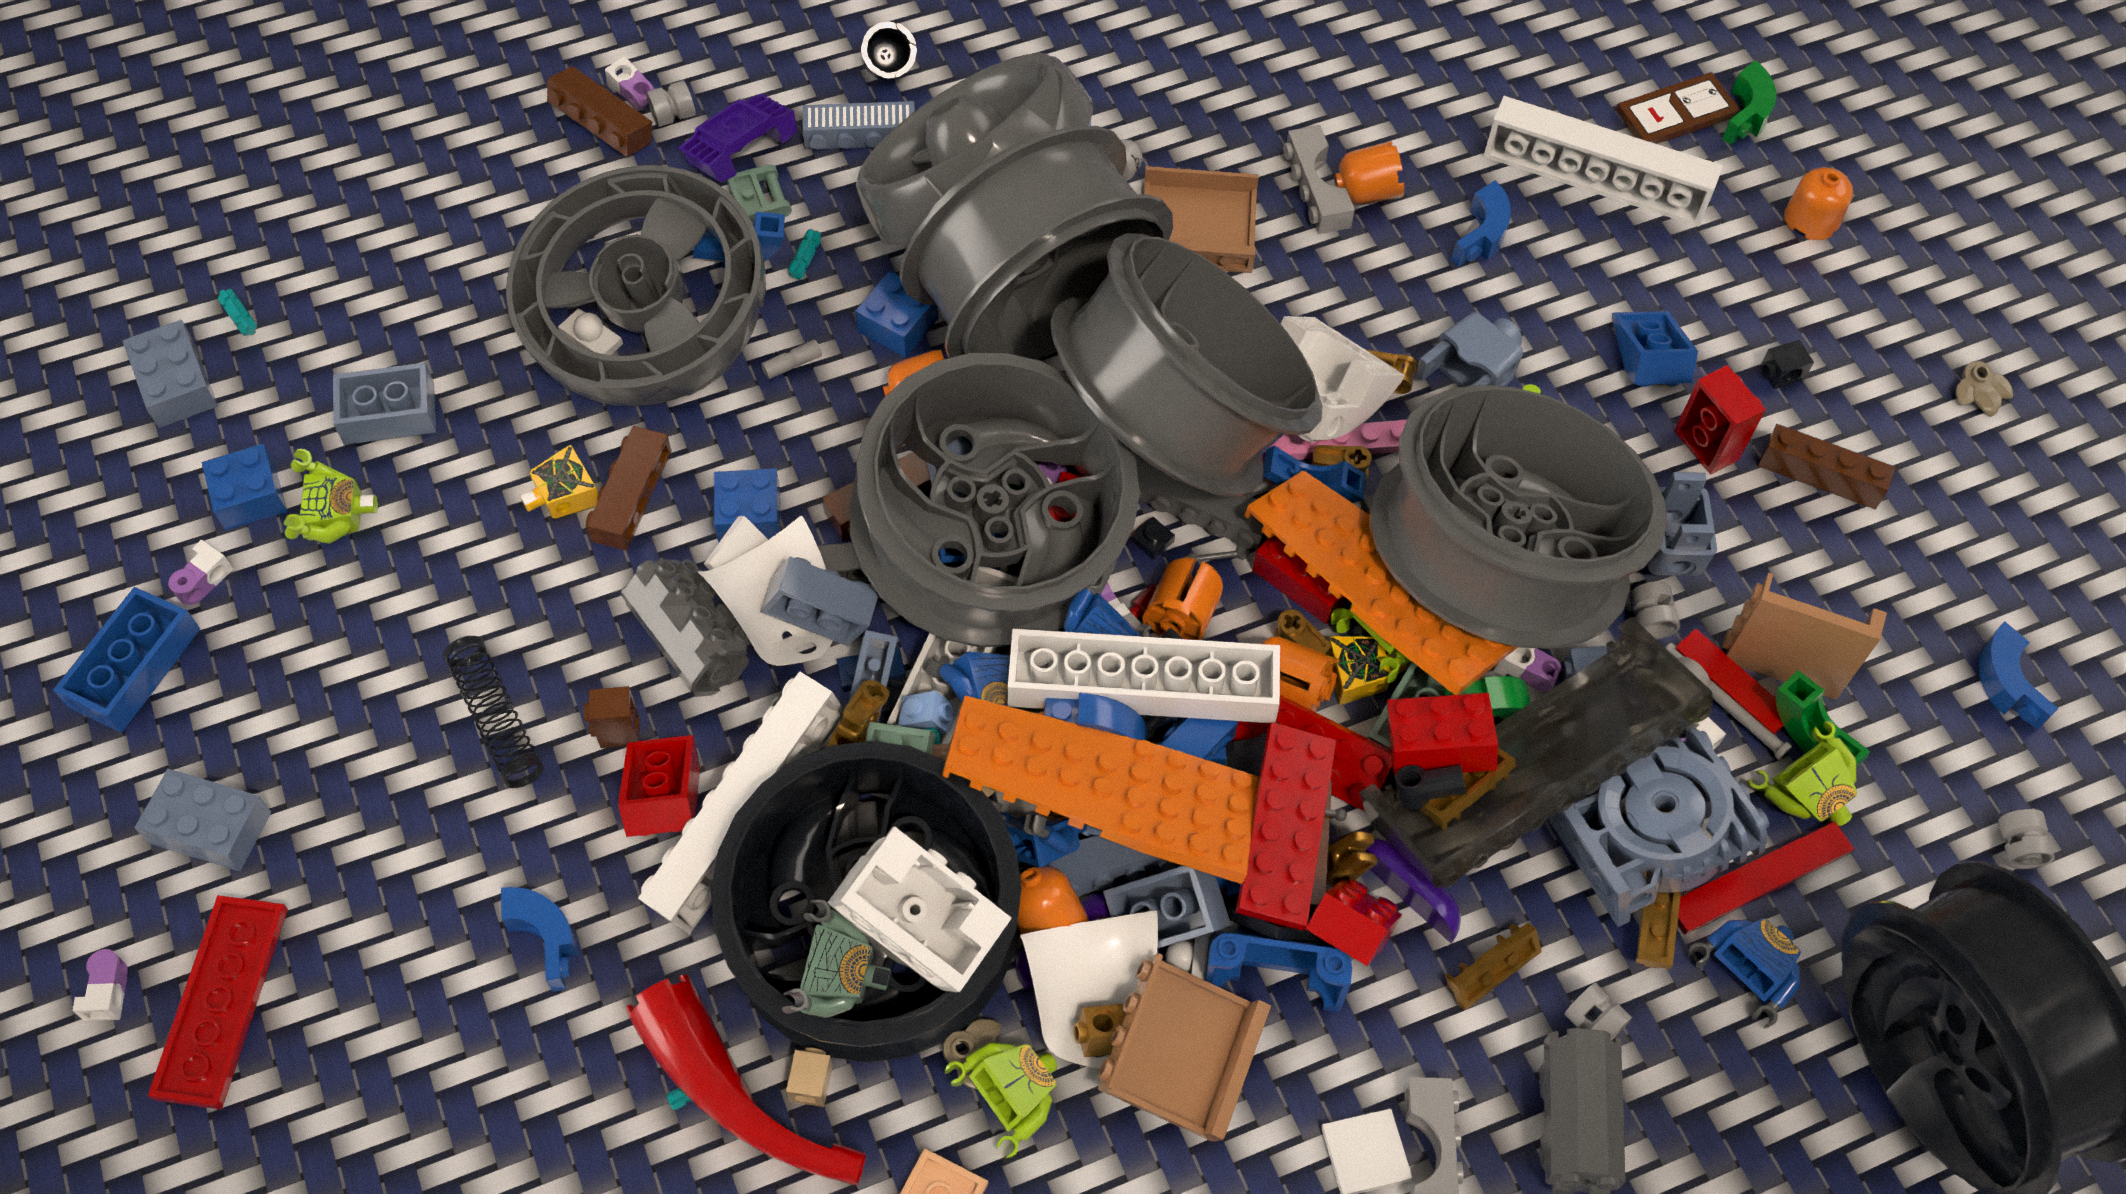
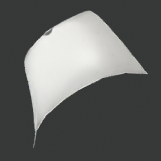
[698,516,833,666]
[1020,911,1158,1069]

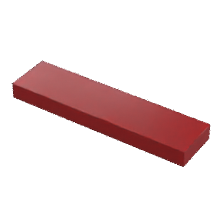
[1675,629,1784,735]

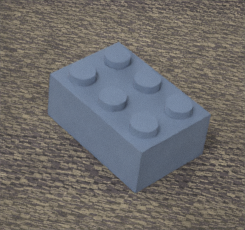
[122,319,218,428]
[333,362,436,445]
[760,556,879,646]
[135,769,271,871]
[1103,866,1231,948]

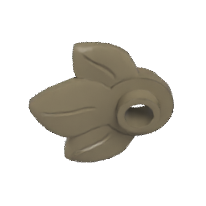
[1956,361,2013,417]
[943,1019,1001,1090]

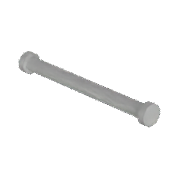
[1659,643,1792,760]

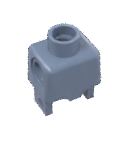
[1415,312,1523,387]
[1647,472,1717,576]

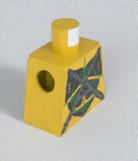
[520,445,598,518]
[1327,636,1406,705]

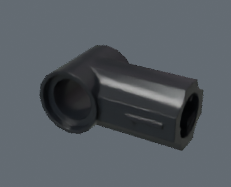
[1395,764,1466,810]

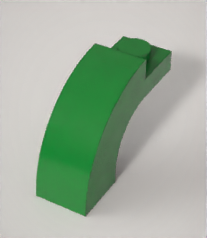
[1722,60,1776,145]
[1776,670,1870,768]
[1445,676,1533,724]

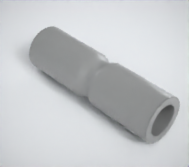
[761,339,822,380]

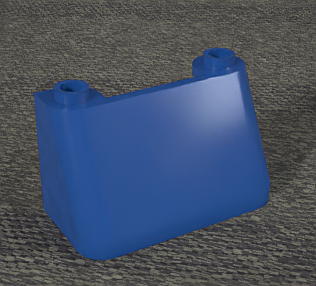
[1205,926,1352,1012]

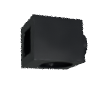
[1760,340,1814,389]

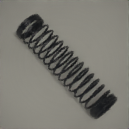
[443,635,544,788]

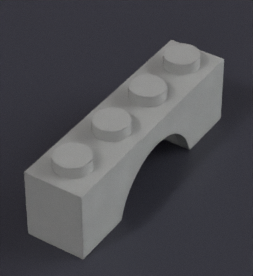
[1283,125,1355,234]
[1404,1077,1463,1194]

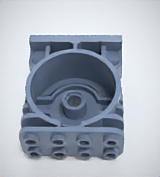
[1548,727,1769,927]

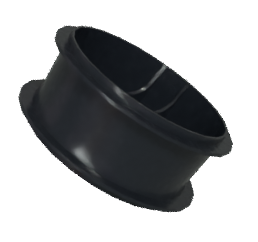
[711,741,1022,1063]
[1841,861,2126,1194]

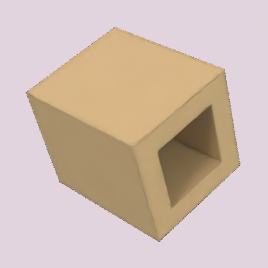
[786,1048,833,1107]

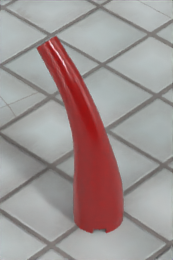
[625,974,866,1185]

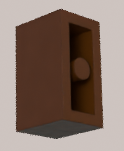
[583,686,640,748]

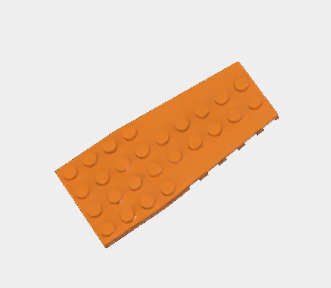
[1244,471,1518,695]
[942,696,1258,884]

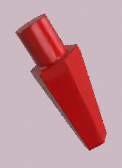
[1129,583,1156,619]

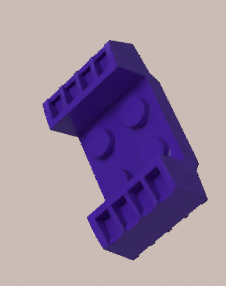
[679,93,797,182]

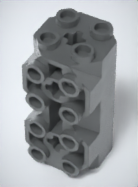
[621,559,750,697]
[1539,1028,1626,1194]

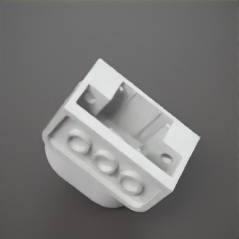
[828,827,1011,992]

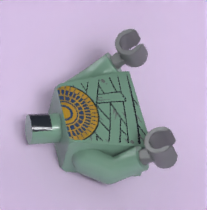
[782,899,891,1018]

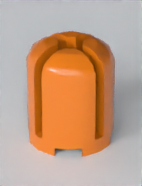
[1142,557,1223,640]
[1262,637,1340,712]

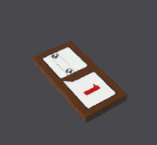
[1616,72,1740,144]

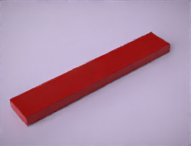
[1677,821,1854,935]

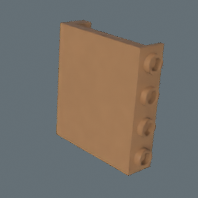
[1144,166,1259,273]
[1722,573,1887,700]
[1097,953,1271,1141]

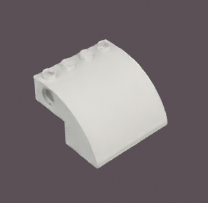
[1281,316,1405,442]

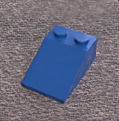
[1612,311,1698,387]

